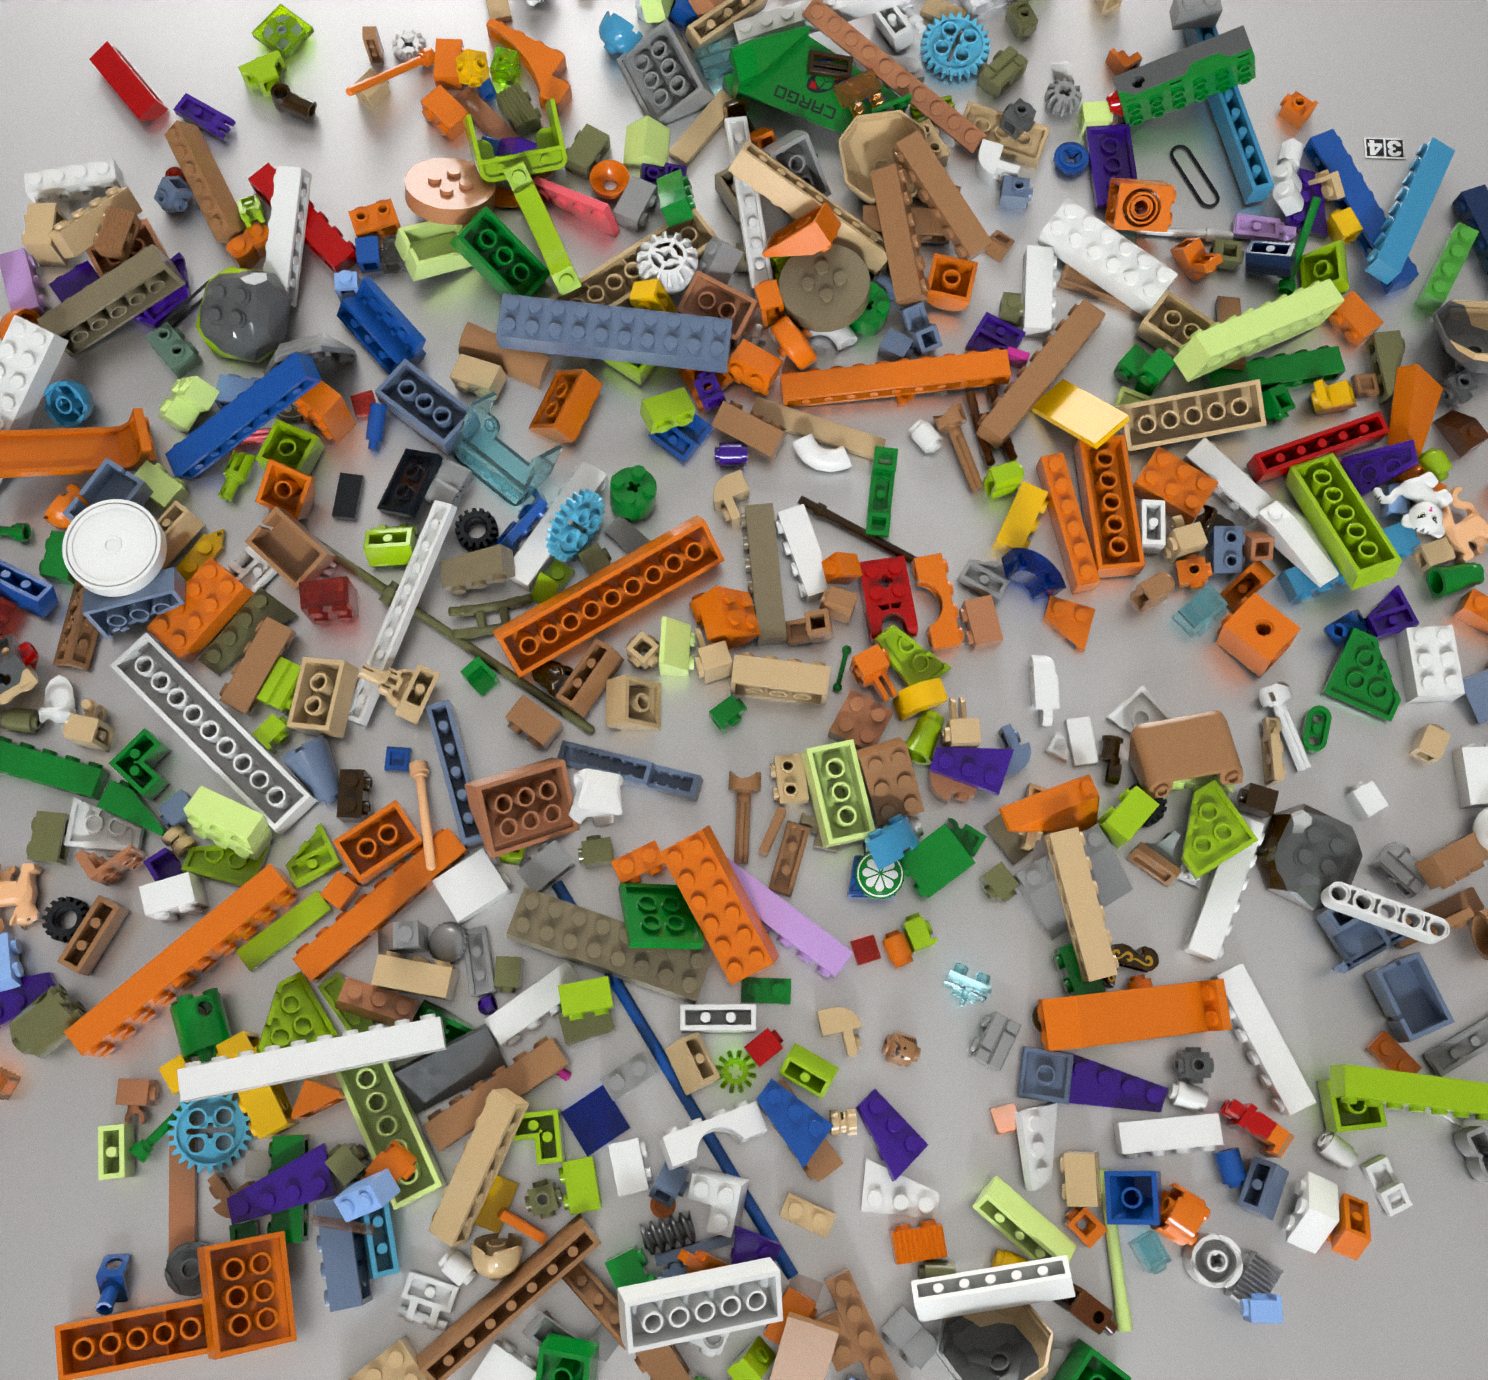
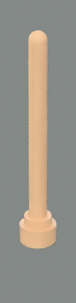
[409,760,436,871]

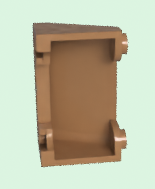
[1128,711,1243,799]

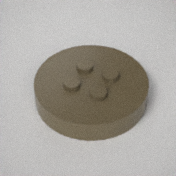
[779,244,870,332]

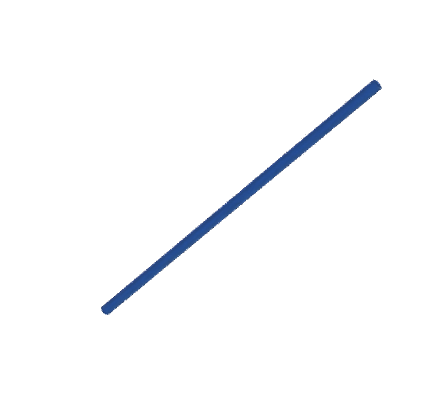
[551,880,798,1280]

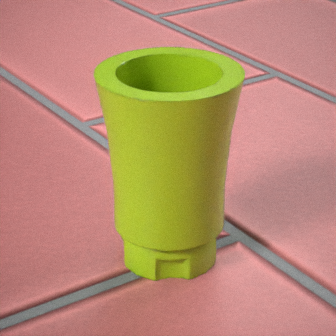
[906,710,945,765]

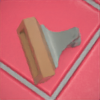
[1127,830,1182,887]

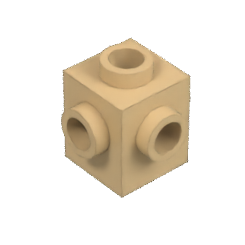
[626,631,660,670]

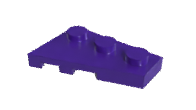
[1284,168,1328,240]
[929,747,1014,796]
[730,1225,782,1265]

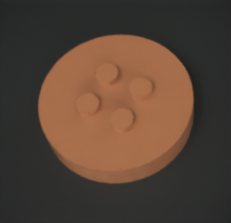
[405,157,495,225]

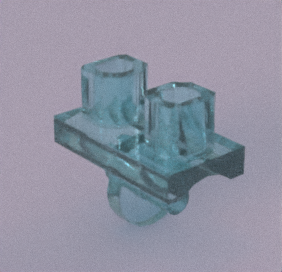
[943,963,993,1007]

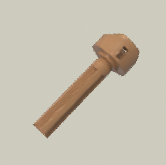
[933,404,984,492]
[728,771,761,864]

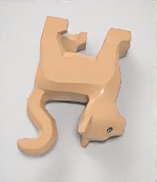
[1442,486,1488,565]
[0,863,42,934]

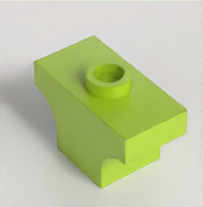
[238,50,287,96]
[726,1336,776,1380]

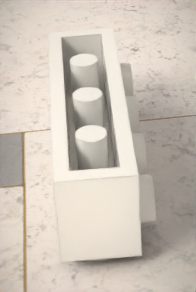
[24,158,124,204]

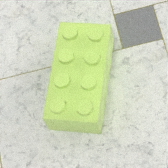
[801,739,875,848]

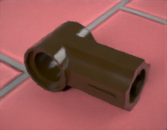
[270,83,317,120]

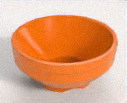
[589,160,630,199]

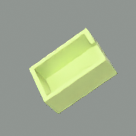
[395,221,472,281]
[184,786,273,861]

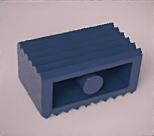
[1245,240,1296,278]

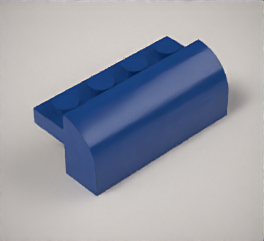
[337,277,426,375]

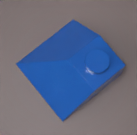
[1104,1171,1162,1225]

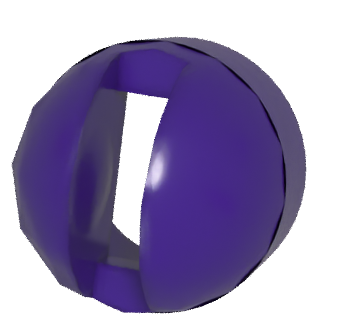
[478,993,498,1015]

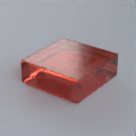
[350,390,376,419]
[850,934,881,966]

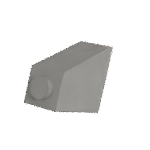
[378,920,429,955]

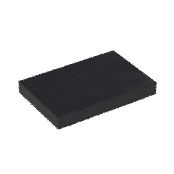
[377,448,443,519]

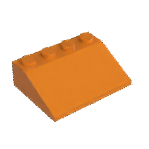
[197,1231,297,1360]

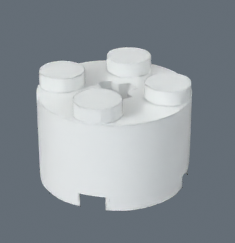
[1182,1232,1243,1288]

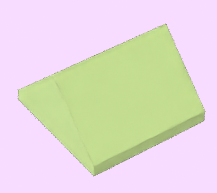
[623,115,670,168]

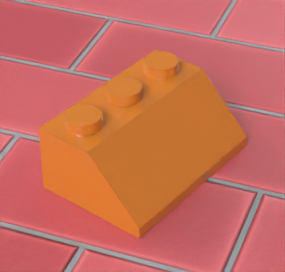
[529,369,603,443]

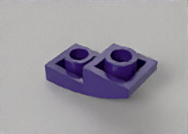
[640,163,687,189]

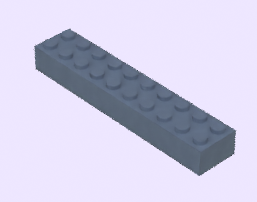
[496,294,733,374]

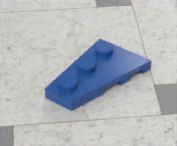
[493,489,548,550]
[756,1078,834,1168]

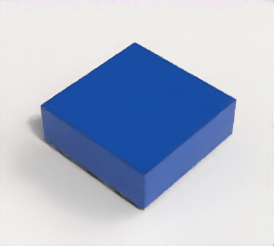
[384,746,412,773]

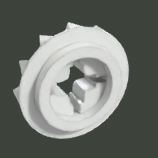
[392,29,427,62]

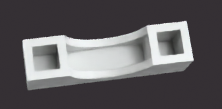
[658,1100,768,1171]

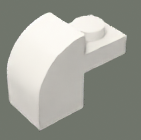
[975,139,1020,186]

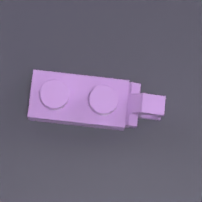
[1233,213,1296,243]

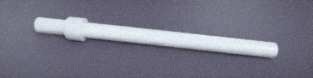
[1103,222,1234,242]

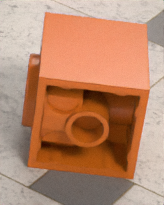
[1104,178,1176,232]
[1216,592,1301,678]

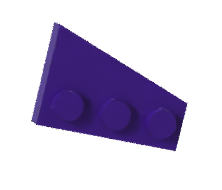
[1341,440,1419,497]
[0,972,57,1028]
[856,1089,928,1182]

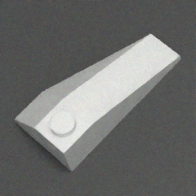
[1255,501,1339,587]

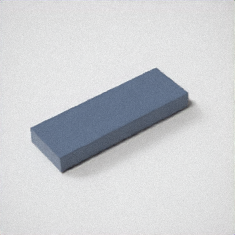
[654,1235,732,1266]

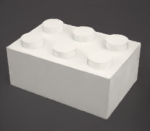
[1395,625,1465,703]

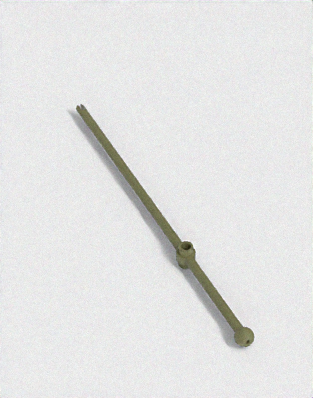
[301,523,595,734]

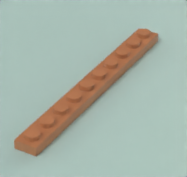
[802,0,987,154]

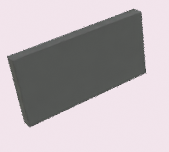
[393,1023,508,1114]

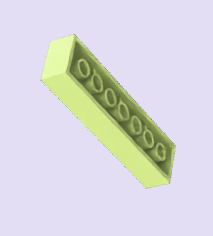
[1173,279,1345,382]

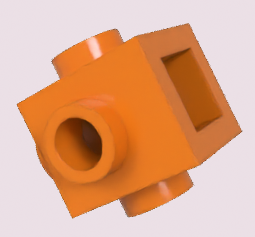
[1176,554,1213,590]

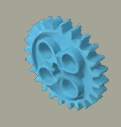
[920,12,991,81]
[545,489,605,562]
[166,1093,252,1174]

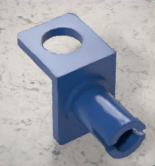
[1325,609,1369,647]
[95,1254,131,1315]

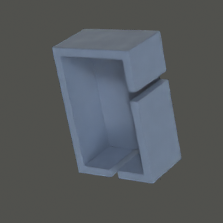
[62,457,153,522]
[1364,952,1455,1043]

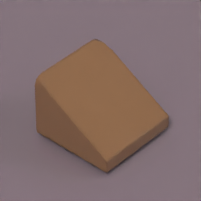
[984,230,1015,262]

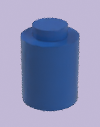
[1213,1147,1247,1188]

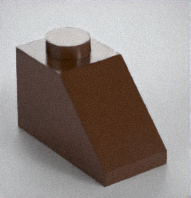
[1433,410,1488,458]

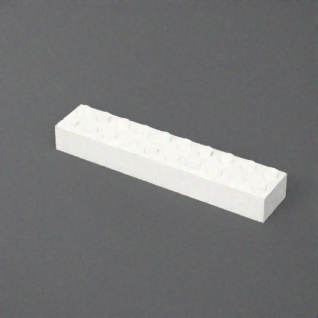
[110,632,317,835]

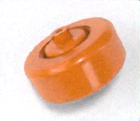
[770,316,818,370]

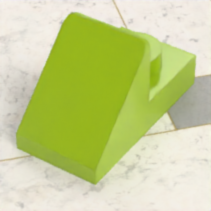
[531,559,575,604]

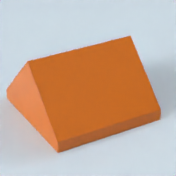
[291,1079,346,1120]

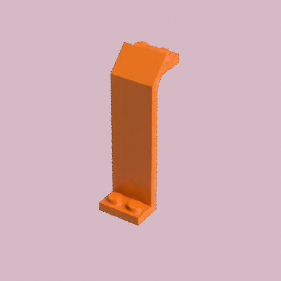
[0,408,157,478]
[1037,979,1232,1051]

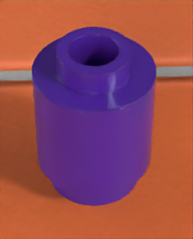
[714,442,747,466]

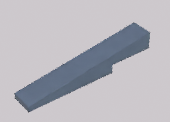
[557,740,703,802]

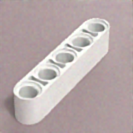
[1320,882,1450,944]

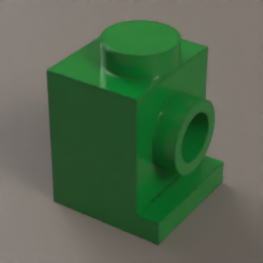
[1262,383,1296,422]
[709,695,747,735]

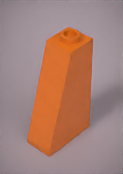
[1387,364,1443,459]

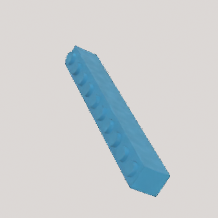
[1182,26,1274,204]

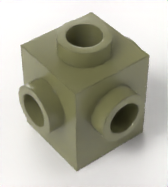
[524,1179,563,1219]

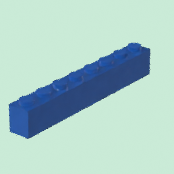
[1303,129,1419,294]
[165,352,322,481]

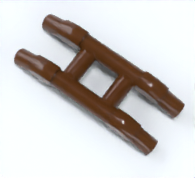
[966,385,1018,466]

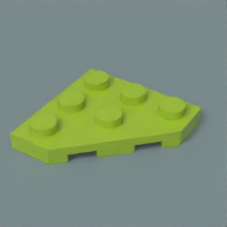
[1181,779,1258,880]
[256,971,338,1053]

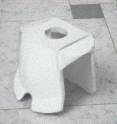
[568,768,624,827]

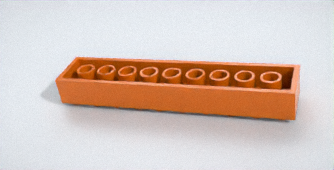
[492,515,725,678]
[64,864,300,1057]

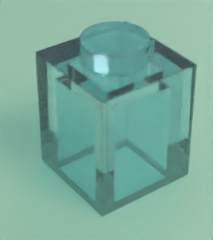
[1128,1230,1172,1275]

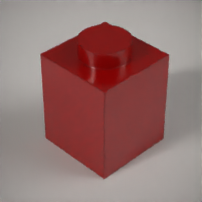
[744,1028,783,1068]

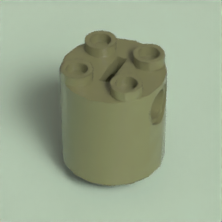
[9,983,86,1059]

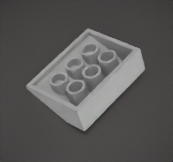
[616,19,715,125]
[1013,824,1133,941]

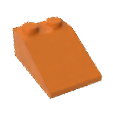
[762,202,841,257]

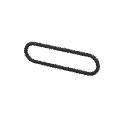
[1170,145,1220,208]
[159,279,210,328]

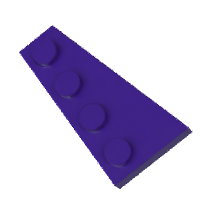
[1069,1054,1168,1112]
[227,1143,337,1225]

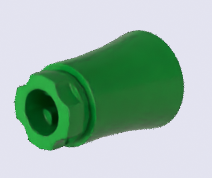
[1426,562,1485,598]

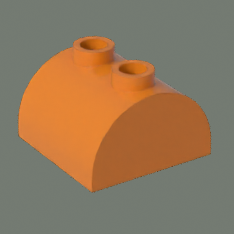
[926,253,978,311]

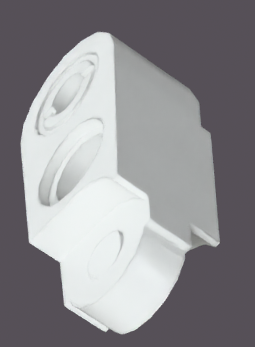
[1028,655,1060,726]

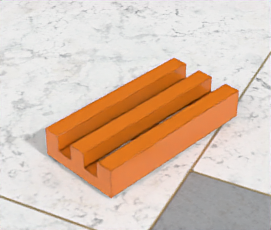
[497,1207,548,1245]

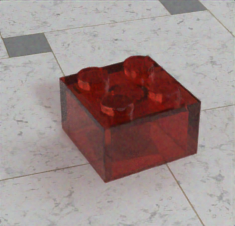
[299,576,359,625]

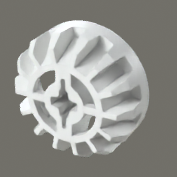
[637,231,698,294]

